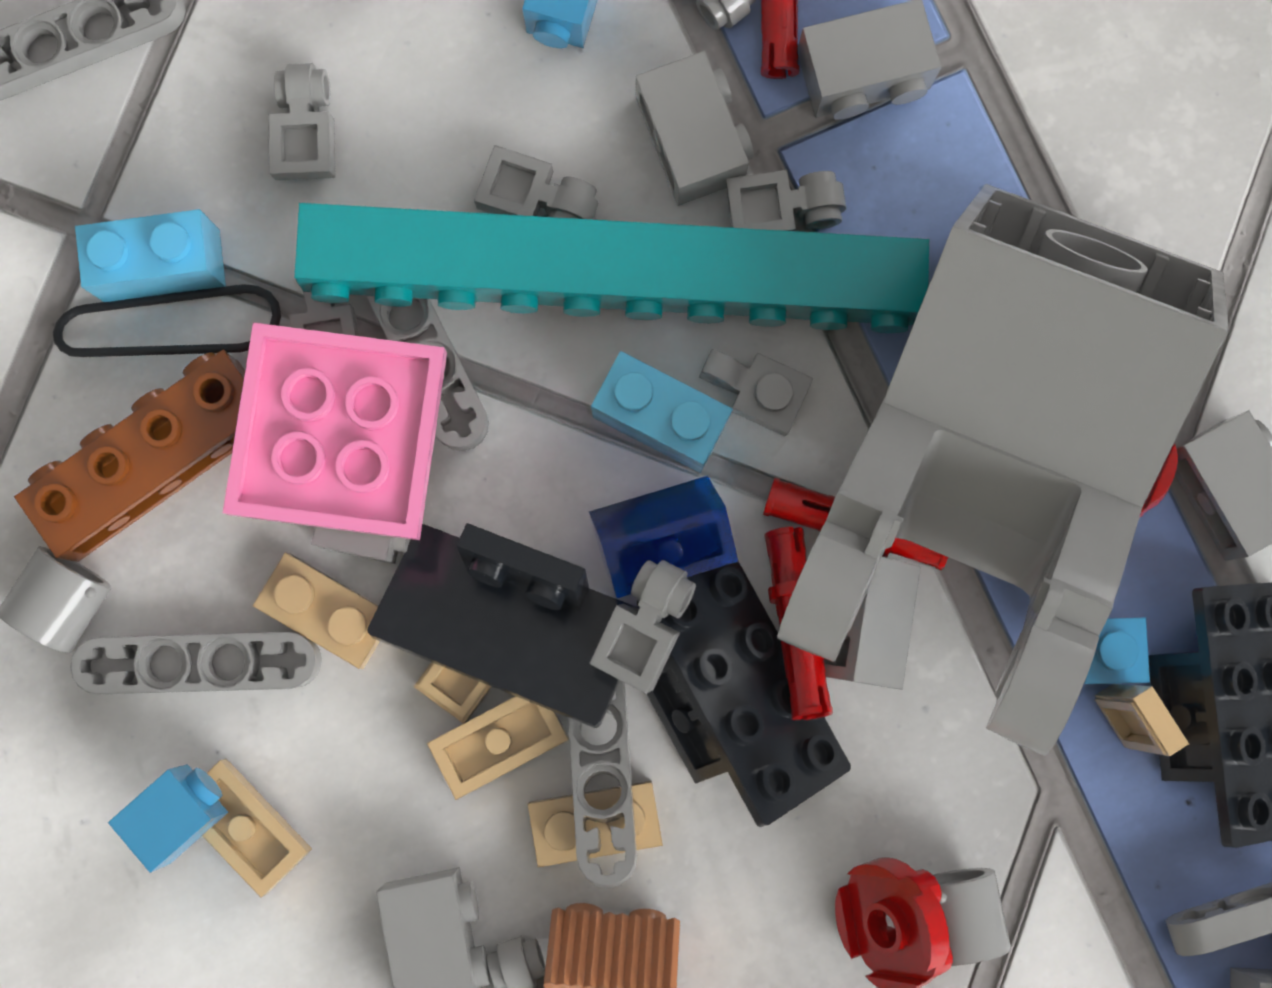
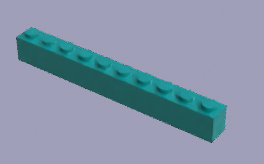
[294,203,930,333]

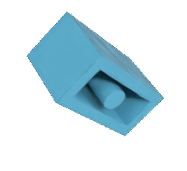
[75,209,226,302]
[591,351,733,473]

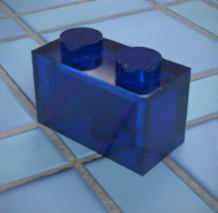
[589,475,739,599]

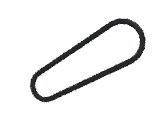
[53,284,281,357]

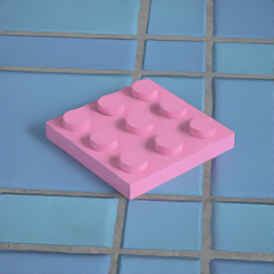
[223,322,447,540]

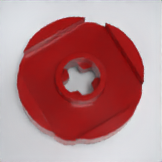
[835,857,953,988]

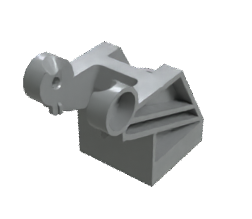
[777,184,1229,755]

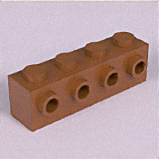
[14,350,245,562]

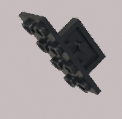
[367,523,639,728]
[637,551,851,827]
[1148,582,1272,848]

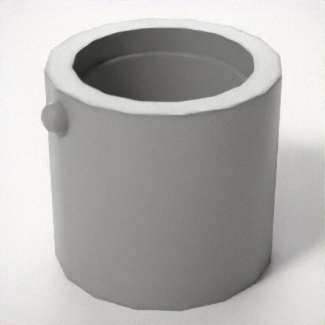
[0,546,111,653]
[933,868,1011,966]

